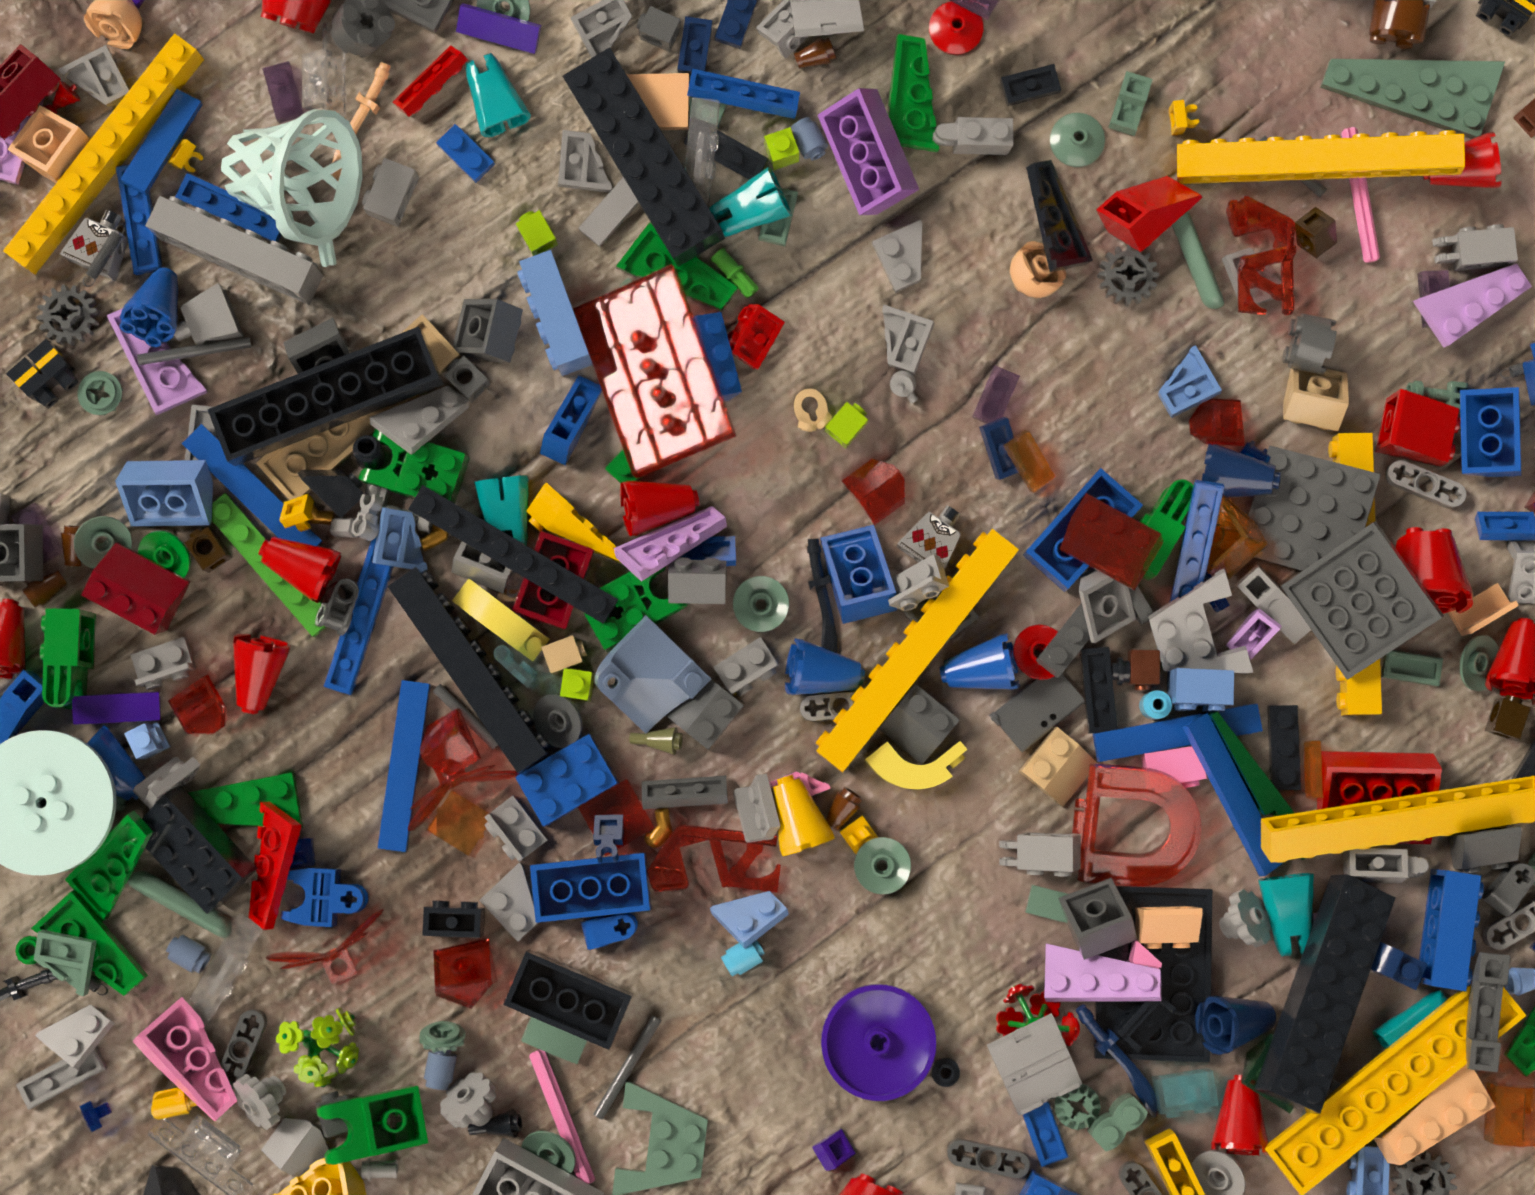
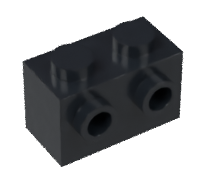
[422,900,485,938]

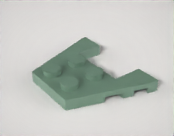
[612,1081,708,1195]

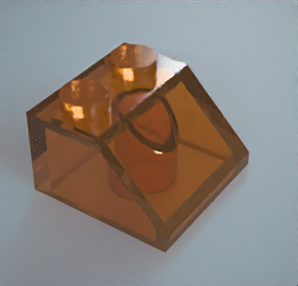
[1206,496,1268,580]
[1484,1082,1535,1147]

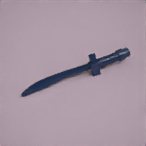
[1075,1004,1158,1118]

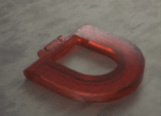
[1072,763,1201,886]

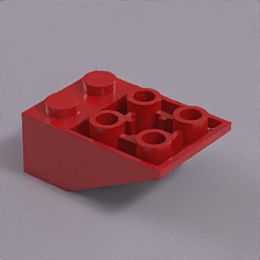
[1096,176,1203,252]

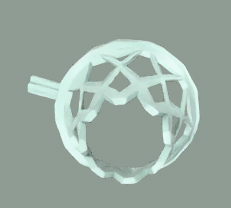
[221,109,362,267]

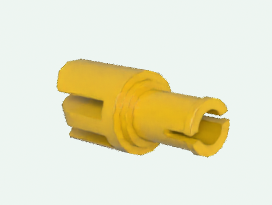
[151,1087,198,1120]

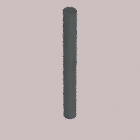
[137,337,251,366]
[593,1015,662,1120]

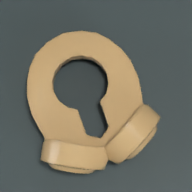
[794,389,833,432]

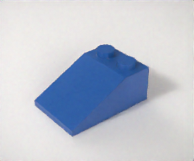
[820,525,897,624]

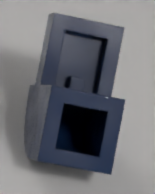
[1370,942,1427,990]

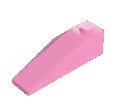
[133,997,237,1121]

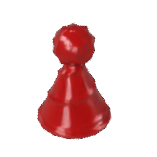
[43,81,81,114]

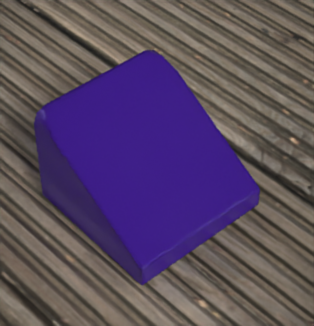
[812,1129,856,1171]

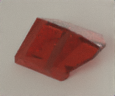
[1189,398,1245,446]
[842,459,905,526]
[168,675,227,734]
[420,708,481,776]

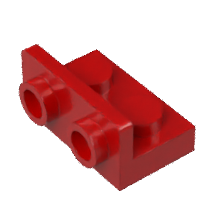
[727,304,785,370]

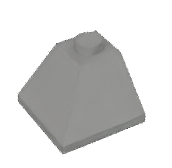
[1079,563,1136,643]

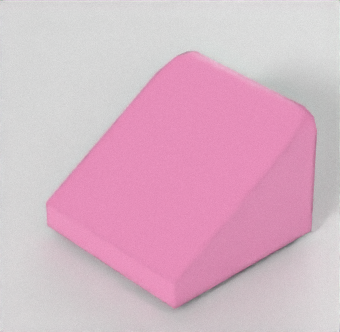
[1129,941,1162,969]

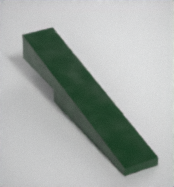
[1207,711,1305,860]

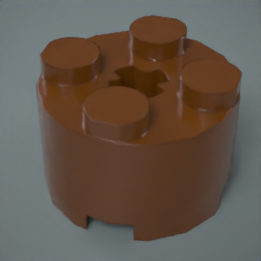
[1369,0,1430,49]

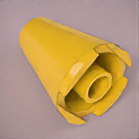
[773,774,835,856]

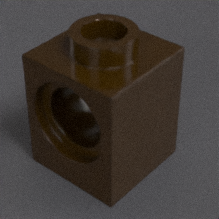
[1295,207,1337,259]
[184,527,232,573]
[1485,695,1531,740]

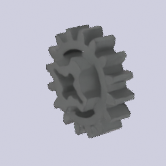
[1097,245,1159,306]
[36,284,100,346]
[1391,1151,1457,1195]

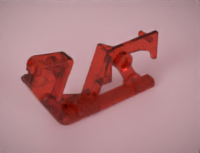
[1226,196,1296,315]
[647,824,781,893]

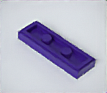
[456,3,542,54]
[72,691,161,725]

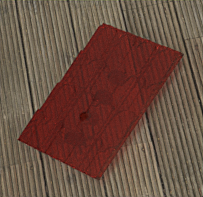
[573,264,737,479]

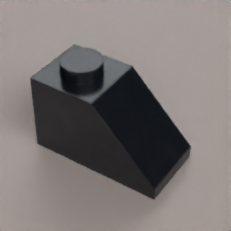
[297,470,364,518]

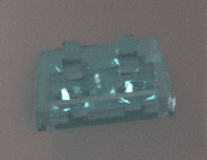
[494,645,540,690]

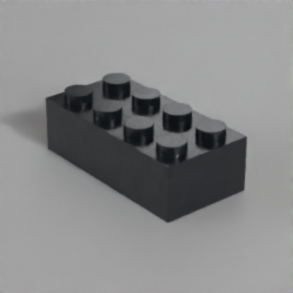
[142,786,258,914]
[503,949,634,1050]

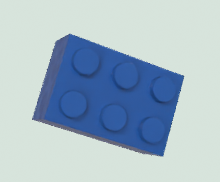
[515,734,620,827]

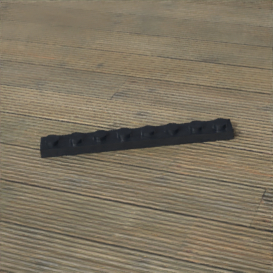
[408,485,619,624]

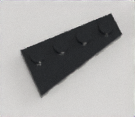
[1026,160,1093,272]

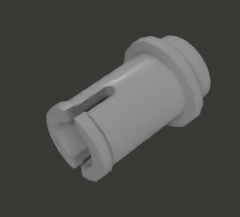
[361,1158,398,1181]

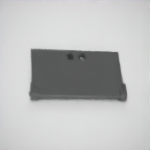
[989,673,1086,753]

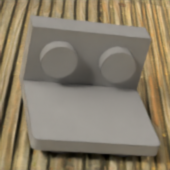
[1507,540,1535,604]

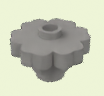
[1219,889,1271,948]
[440,1073,496,1128]
[233,1074,286,1130]

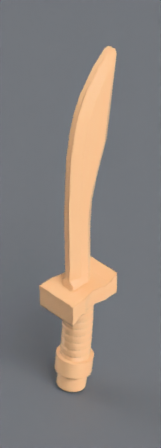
[331,62,391,181]

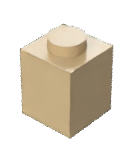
[541,635,587,675]

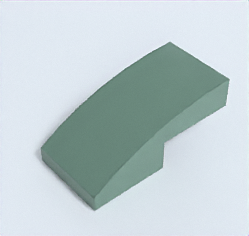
[1108,71,1153,136]
[521,1017,587,1064]

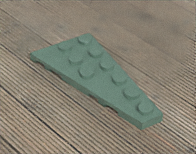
[1320,59,1505,139]

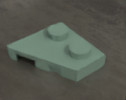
[34,930,97,996]

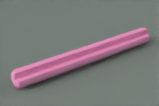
[1341,127,1380,263]
[529,1049,595,1184]

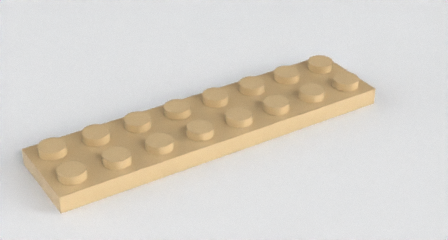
[256,314,461,500]

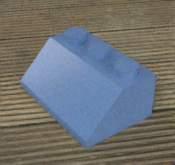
[115,460,213,526]

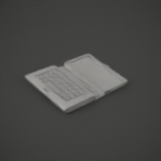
[790,0,864,38]
[987,1013,1082,1115]

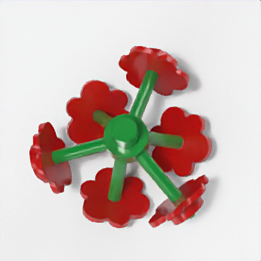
[996,984,1080,1046]

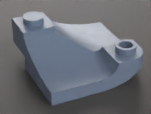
[595,615,711,733]

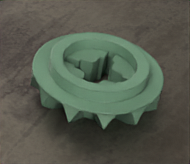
[77,371,123,416]
[419,1021,466,1053]
[1054,1084,1101,1130]

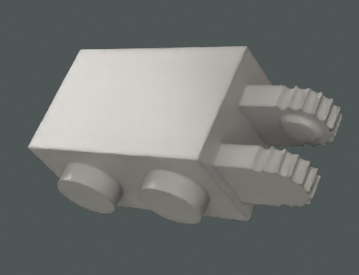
[932,117,1013,155]
[1432,224,1518,271]
[999,832,1081,877]
[1343,848,1429,884]

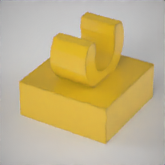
[1169,100,1199,136]
[167,139,203,173]
[279,494,314,532]
[840,816,878,854]

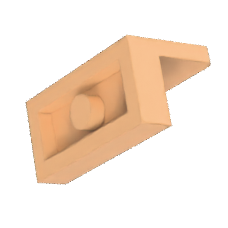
[1448,583,1519,636]

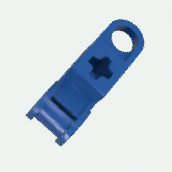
[281,868,369,927]

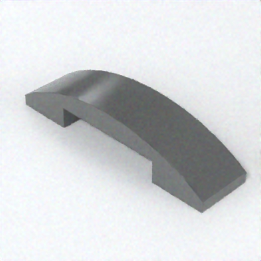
[1466,952,1510,1072]

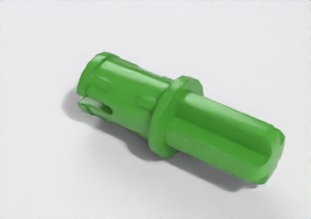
[711,248,758,298]

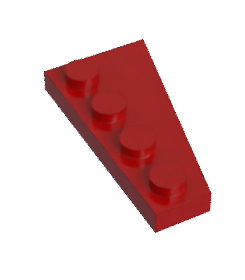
[248,802,302,930]

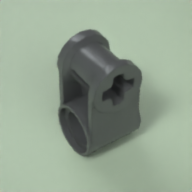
[315,578,359,636]
[1482,862,1535,917]

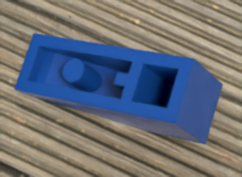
[540,375,603,465]

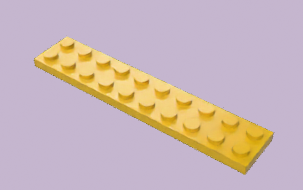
[1265,981,1526,1195]

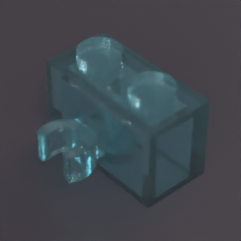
[1152,1068,1219,1118]

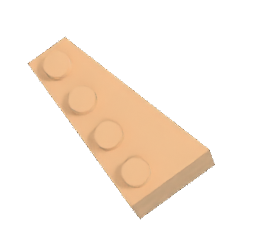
[1374,1064,1495,1165]

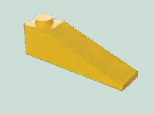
[527,483,623,565]
[273,1158,367,1195]

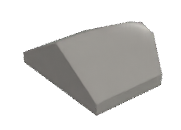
[262,1118,330,1177]

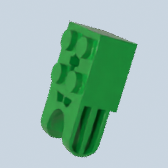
[358,428,470,504]
[1119,479,1194,581]
[584,565,688,652]
[40,608,96,710]
[316,1085,428,1165]

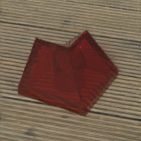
[433,938,498,1009]

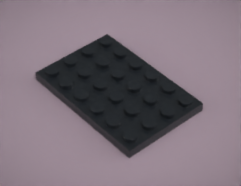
[1094,886,1213,1062]

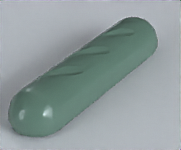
[1172,211,1225,309]
[128,871,232,938]

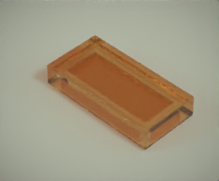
[1003,430,1056,493]
[1304,741,1323,798]

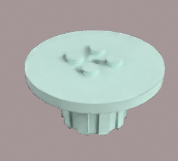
[0,730,116,875]

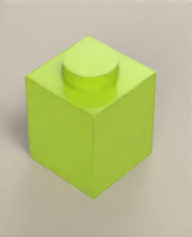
[764,127,799,171]
[515,210,558,256]
[825,402,868,449]
[560,668,595,702]

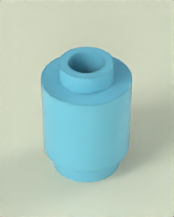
[1139,690,1172,720]
[721,940,765,977]

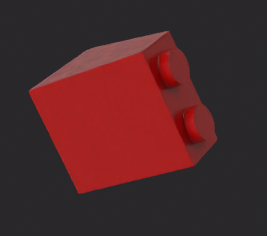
[1375,389,1461,467]

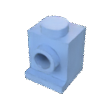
[124,722,170,760]

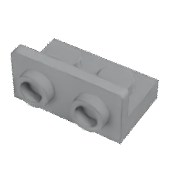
[756,0,807,58]
[888,554,949,611]
[130,637,196,690]
[713,637,779,697]
[133,757,200,809]
[733,774,780,843]
[484,795,548,862]

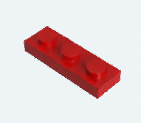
[392,45,468,117]

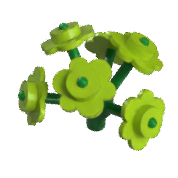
[276,1007,359,1088]

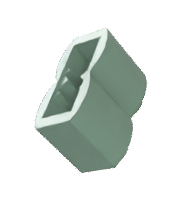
[1087,1093,1148,1151]

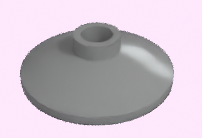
[1191,1150,1246,1195]

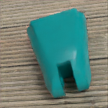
[466,53,531,138]
[709,167,792,237]
[474,475,529,546]
[1258,873,1314,957]
[1372,990,1447,1049]

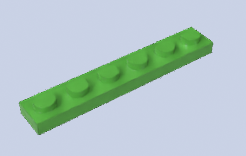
[212,493,326,637]

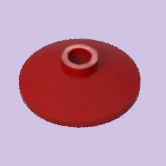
[929,1,984,55]
[1013,624,1058,680]

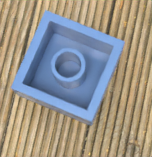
[1167,668,1234,712]

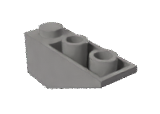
[1237,564,1311,644]

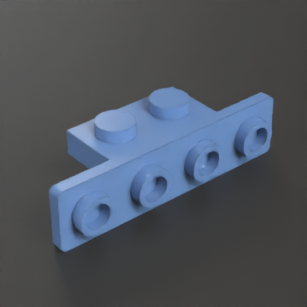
[1347,1146,1390,1195]

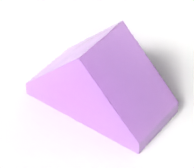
[1226,609,1282,660]

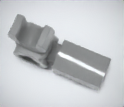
[329,494,383,541]

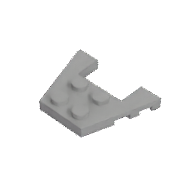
[1148,569,1253,673]

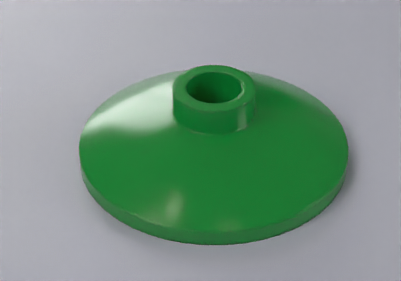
[138,531,191,578]

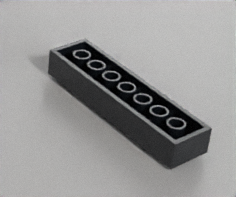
[562,47,725,267]
[207,326,444,466]
[387,567,552,774]
[1255,874,1396,1114]

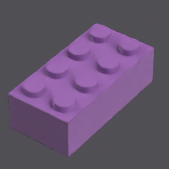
[818,88,919,215]

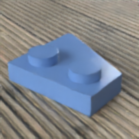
[1158,345,1222,418]
[372,507,427,571]
[710,891,789,949]

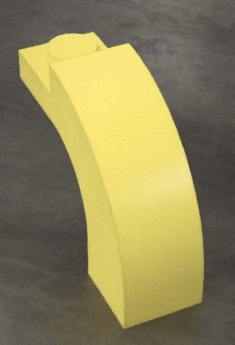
[452,579,550,661]
[865,741,967,789]

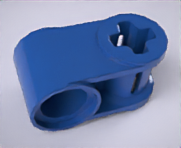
[581,913,638,950]

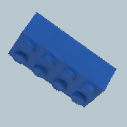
[1023,468,1143,592]
[530,852,652,923]
[1419,869,1484,991]

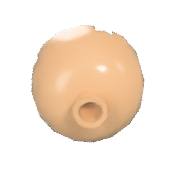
[84,0,142,49]
[1010,241,1066,299]

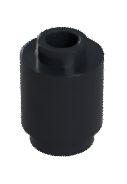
[353,435,385,470]

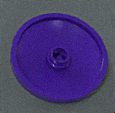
[821,984,936,1101]

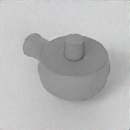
[890,370,918,403]

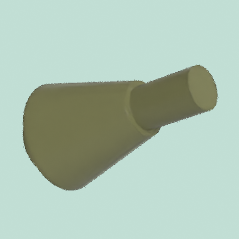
[629,727,683,755]

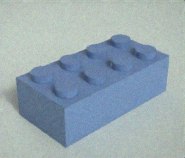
[517,250,593,376]

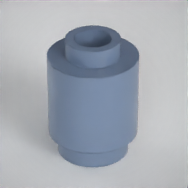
[791,117,828,161]
[166,935,212,974]
[424,1050,457,1090]

